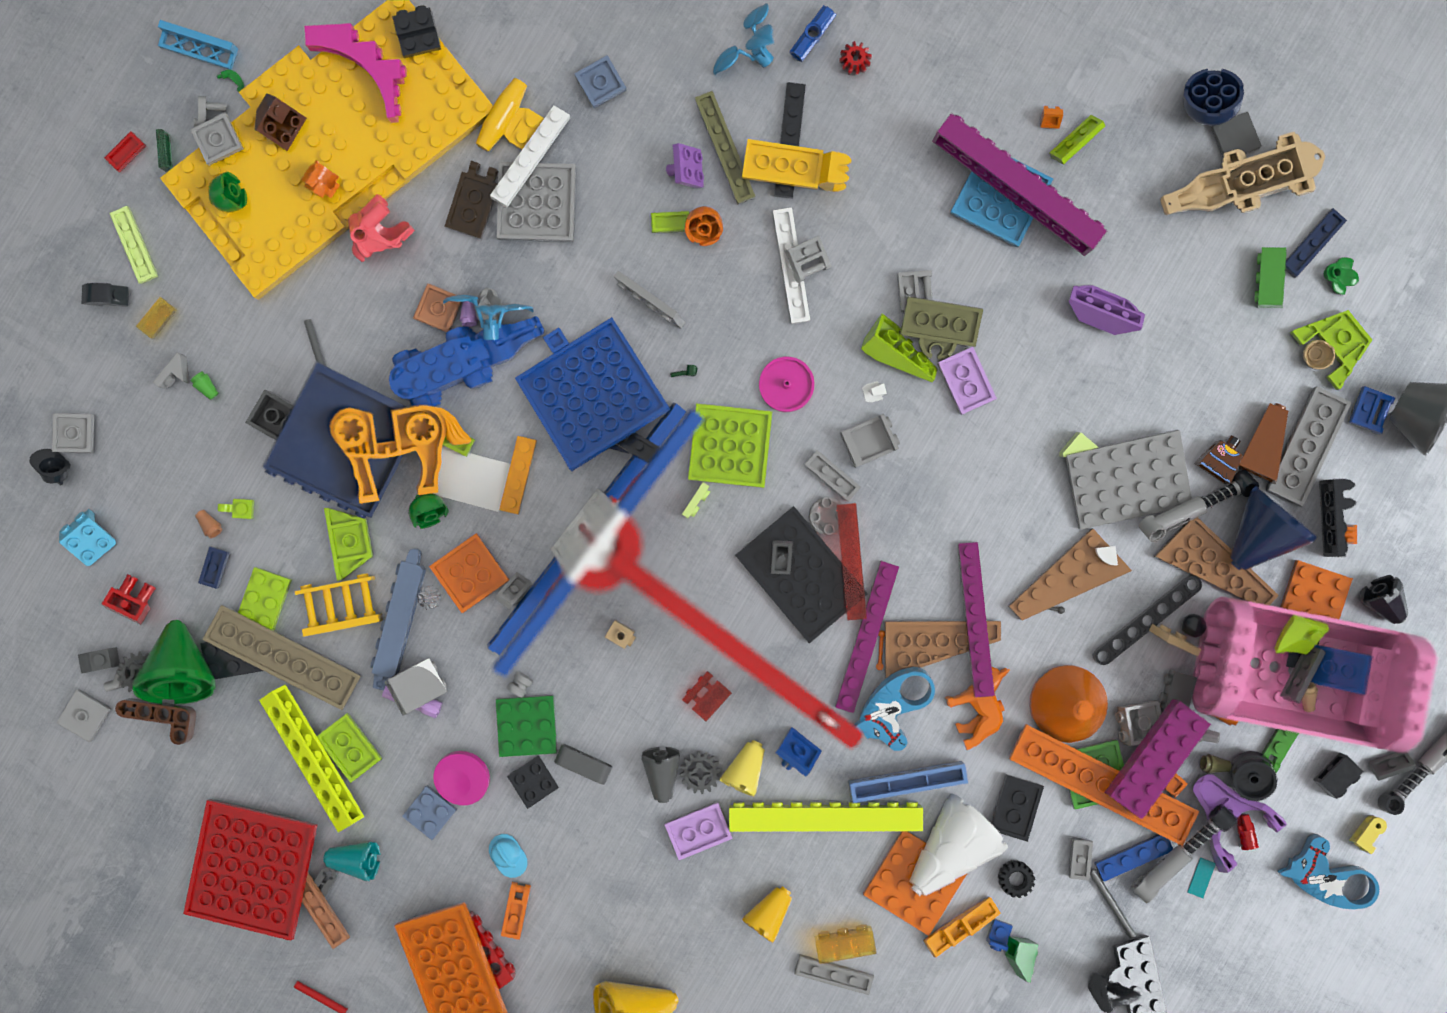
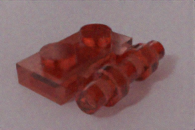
[682,671,732,721]

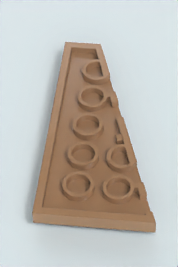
[1154,517,1279,606]
[1008,528,1132,621]
[885,621,1001,679]

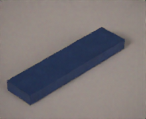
[1286,208,1347,278]

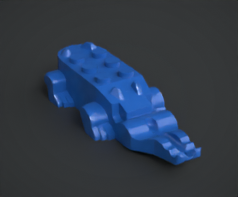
[389,316,544,407]

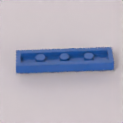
[1094,834,1173,882]

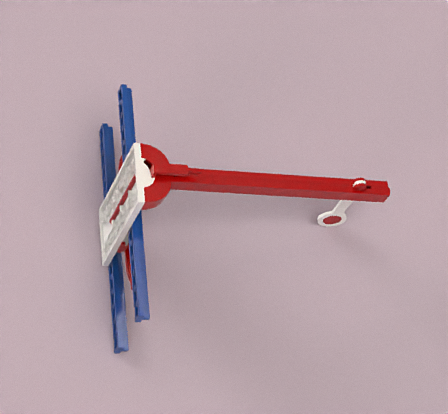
[487,402,864,750]

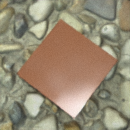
[413,283,462,333]

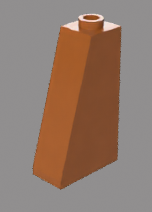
[1239,403,1288,484]

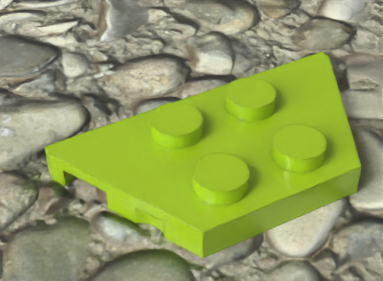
[324,508,373,581]

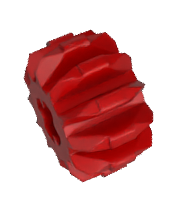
[839,41,872,75]

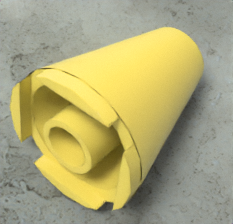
[719,740,765,796]

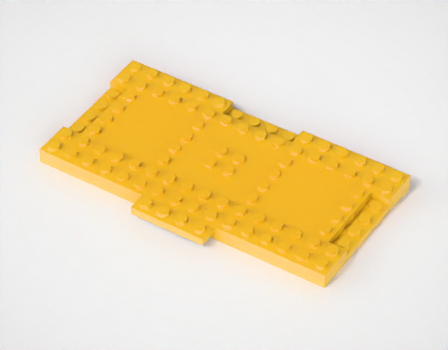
[160,0,493,300]

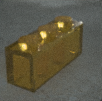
[814,925,877,964]

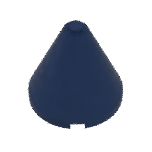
[1230,486,1318,571]

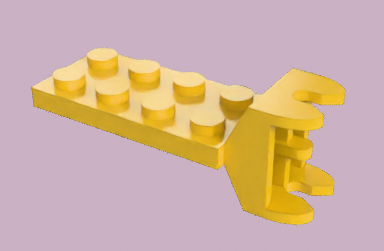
[742,139,852,192]

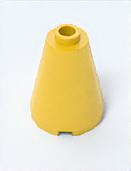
[742,886,792,943]

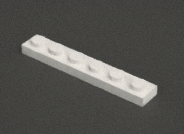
[490,106,570,208]
[773,207,810,324]

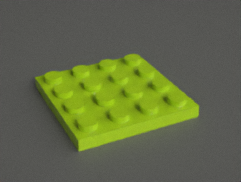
[688,403,772,488]

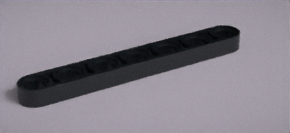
[1093,576,1202,665]

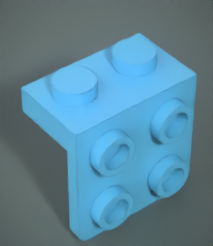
[59,509,116,566]

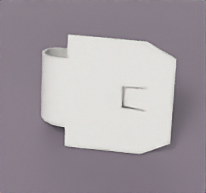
[862,381,887,402]

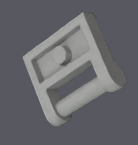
[785,236,831,283]
[897,270,933,312]

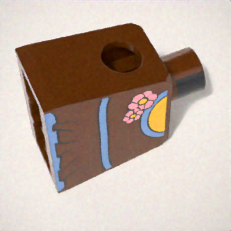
[1194,435,1243,484]

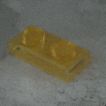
[136,297,177,339]

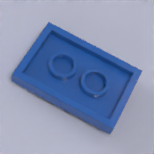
[1311,645,1373,695]

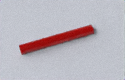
[293,981,348,1013]

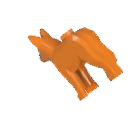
[945,667,1010,750]

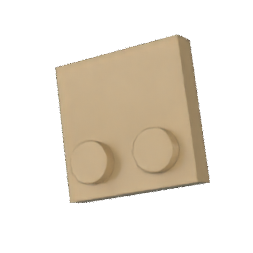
[1149,624,1201,656]

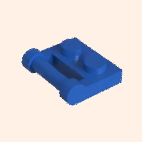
[1349,386,1395,434]

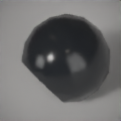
[1181,614,1207,638]

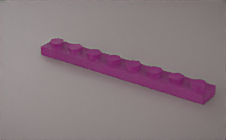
[958,542,995,698]
[835,561,899,713]

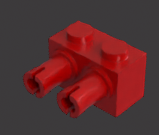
[102,574,156,625]

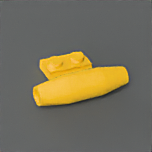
[476,78,544,152]

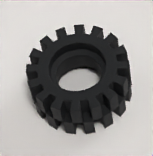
[998,860,1035,898]

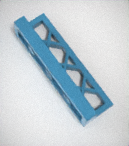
[158,20,238,70]

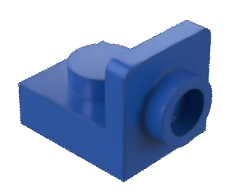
[986,918,1013,952]

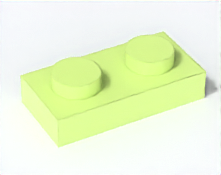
[682,482,710,519]

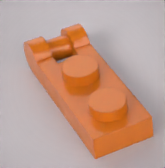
[501,881,531,940]

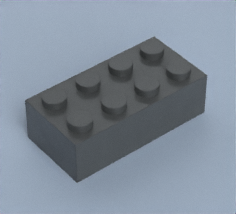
[245,389,293,440]

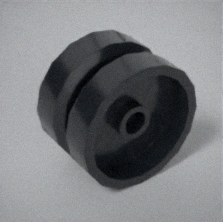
[1229,751,1278,801]

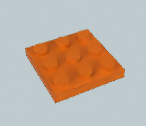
[429,533,510,613]
[1280,560,1353,620]

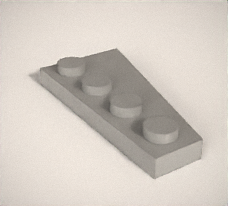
[614,271,685,329]

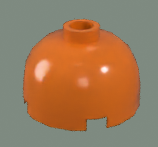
[685,206,723,246]

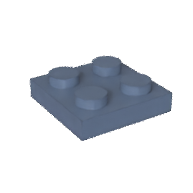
[575,55,627,108]
[402,785,457,840]

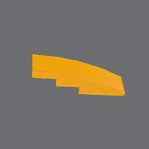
[923,897,1001,957]

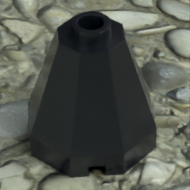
[1360,575,1408,624]

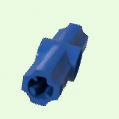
[789,5,836,62]

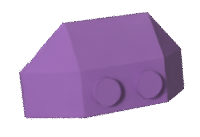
[1069,285,1145,335]

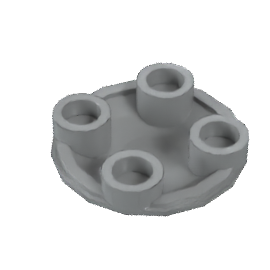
[809,497,848,535]

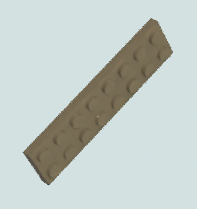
[202,605,361,710]

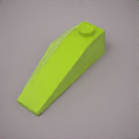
[861,314,938,382]

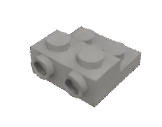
[1115,700,1161,746]

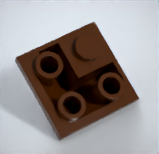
[254,93,307,151]

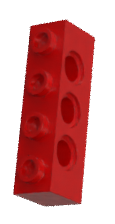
[469,911,516,989]

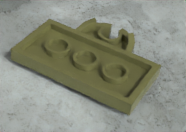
[900,296,983,360]

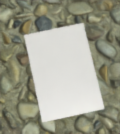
[434,446,510,512]

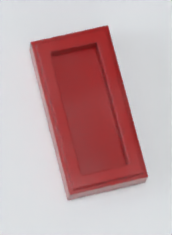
[104,131,146,172]

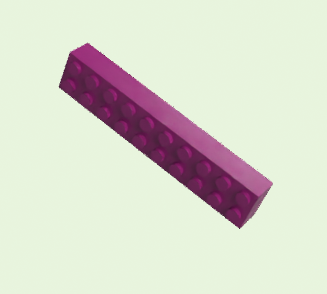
[932,113,1107,257]

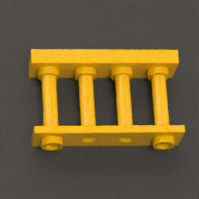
[295,573,383,637]

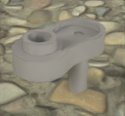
[194,96,226,127]

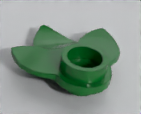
[1324,257,1359,295]

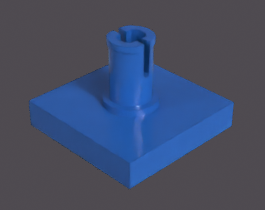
[775,727,822,777]

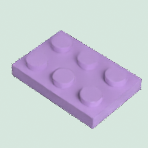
[937,347,997,415]
[664,802,733,860]

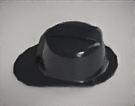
[29,449,71,486]

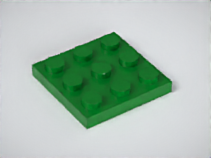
[496,695,557,757]

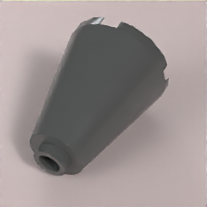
[641,747,680,803]

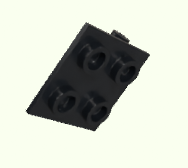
[507,755,559,809]

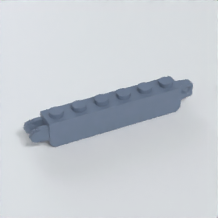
[370,548,426,690]

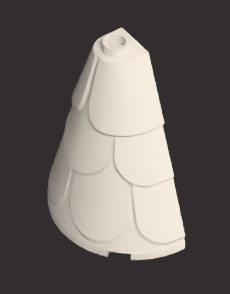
[909,794,1008,896]

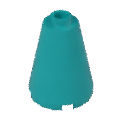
[323,842,380,881]

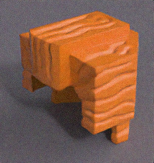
[301,160,340,198]

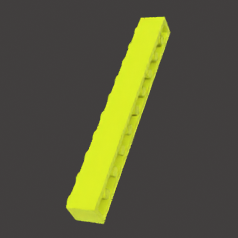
[729,801,923,832]

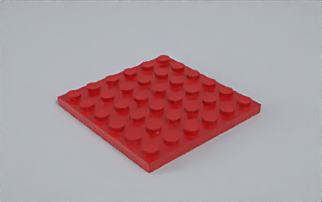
[183,799,317,941]

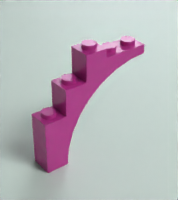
[305,23,407,123]

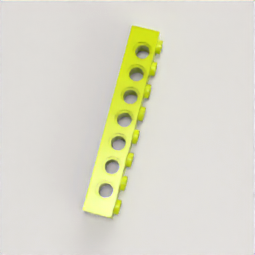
[259,684,365,833]

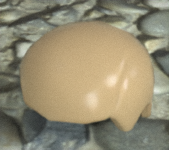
[1303,340,1335,369]

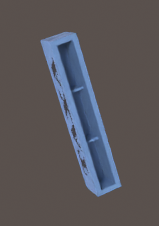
[848,761,968,803]

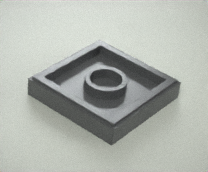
[1211,111,1262,157]

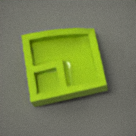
[1274,614,1329,655]

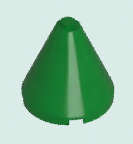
[133,620,216,704]

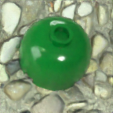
[208,172,247,213]
[408,493,449,529]

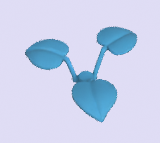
[713,3,774,76]
[443,295,534,340]

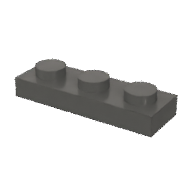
[1280,647,1325,704]

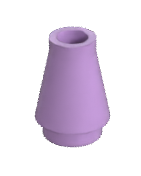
[460,301,478,327]

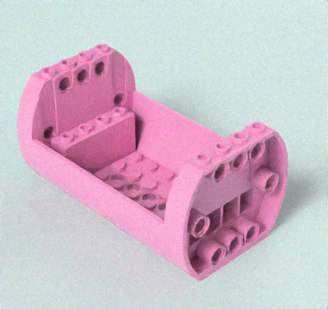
[1192,597,1437,753]

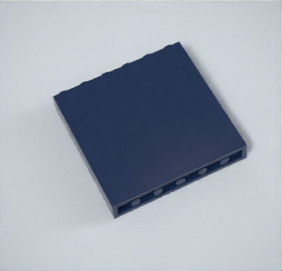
[262,361,407,519]

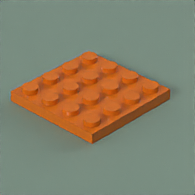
[863,831,968,936]

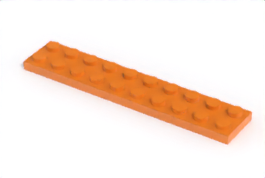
[1008,724,1200,846]

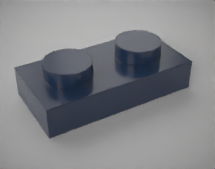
[198,546,230,589]

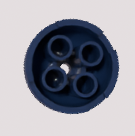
[1183,69,1244,126]

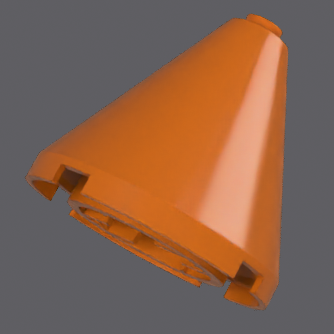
[1029,665,1108,743]

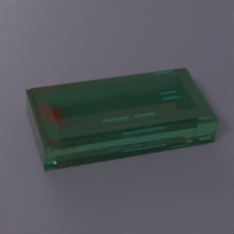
[156,129,172,172]

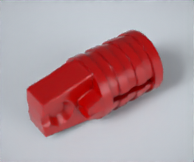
[1237,813,1259,850]

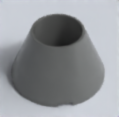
[1390,382,1447,456]

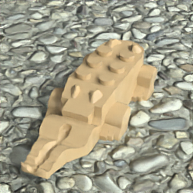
[1160,132,1325,216]

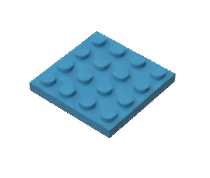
[950,157,1053,248]

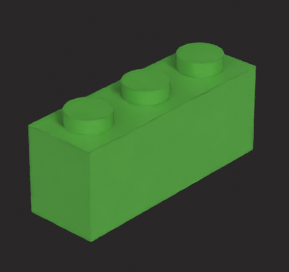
[1255,247,1287,308]

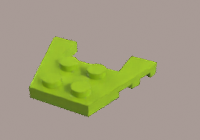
[1290,310,1372,390]

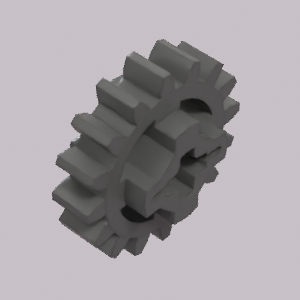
[116,651,149,692]
[680,751,721,794]

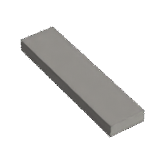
[794,954,874,995]

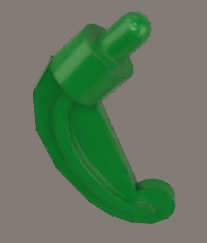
[217,70,244,92]

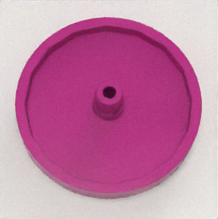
[759,356,815,412]
[433,751,490,805]

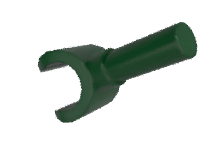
[670,365,697,377]

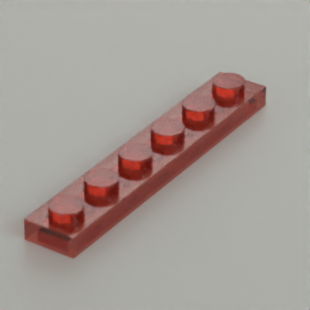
[836,503,867,620]

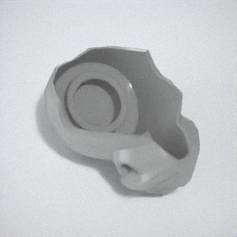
[476,288,504,323]

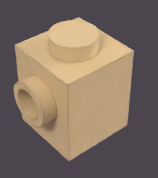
[605,620,636,649]

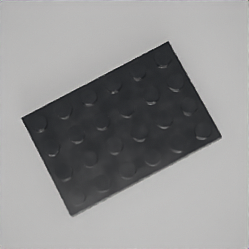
[735,506,868,644]

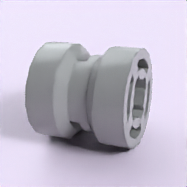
[507,671,533,698]

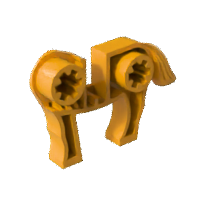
[330,404,471,503]

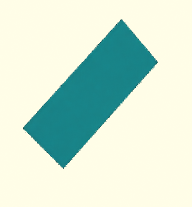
[1187,857,1216,898]

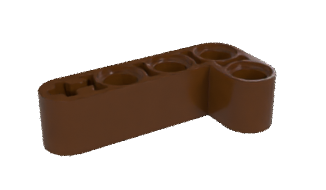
[115,698,196,745]

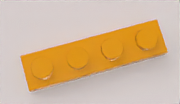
[499,436,537,515]

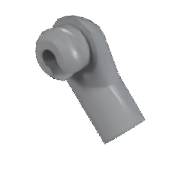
[104,667,128,692]

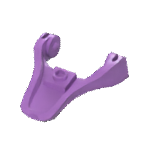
[1193,774,1287,873]

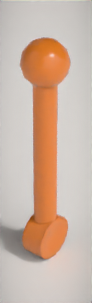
[876,630,885,670]

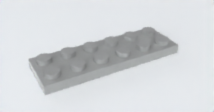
[1266,386,1351,507]

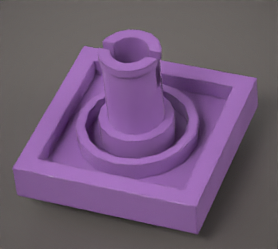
[666,143,704,189]

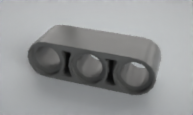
[554,744,612,785]

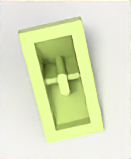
[1059,432,1099,457]

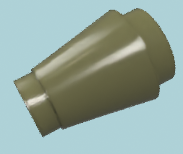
[1200,754,1231,773]

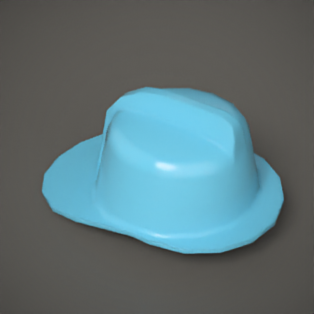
[489,834,528,878]

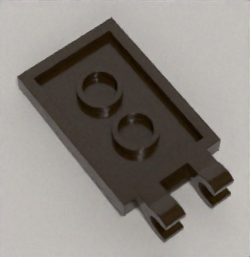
[444,161,498,239]

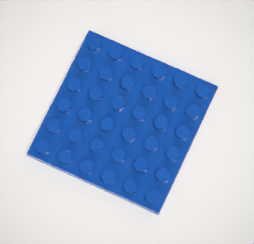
[515,317,671,472]

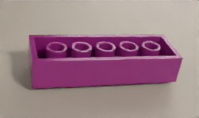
[1104,699,1211,819]

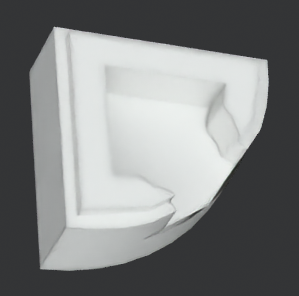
[1095,546,1118,565]

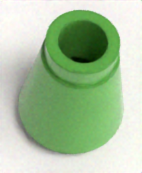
[190,371,219,400]

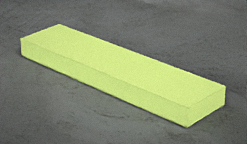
[109,206,158,284]

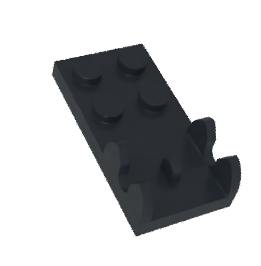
[1319,479,1357,557]

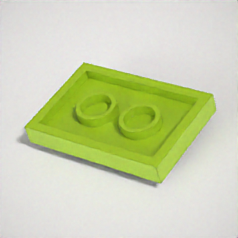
[238,567,292,631]
[317,713,383,783]

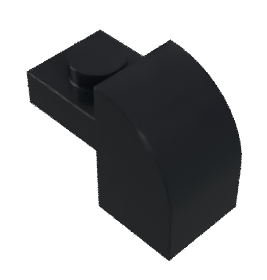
[81,283,128,307]

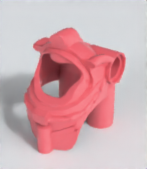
[348,194,415,262]

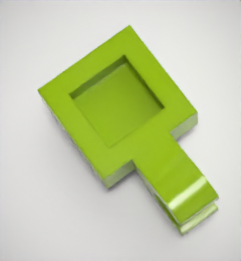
[218,499,254,519]

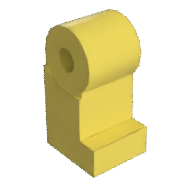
[1349,815,1387,855]

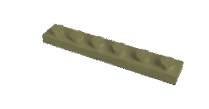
[695,91,755,205]

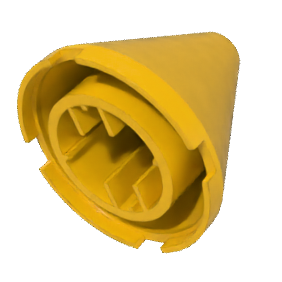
[593,981,678,1013]

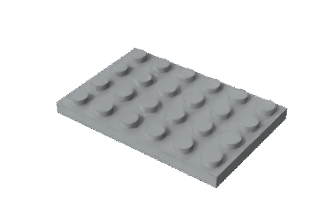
[1066,430,1192,530]

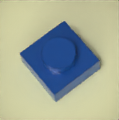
[543,328,569,354]

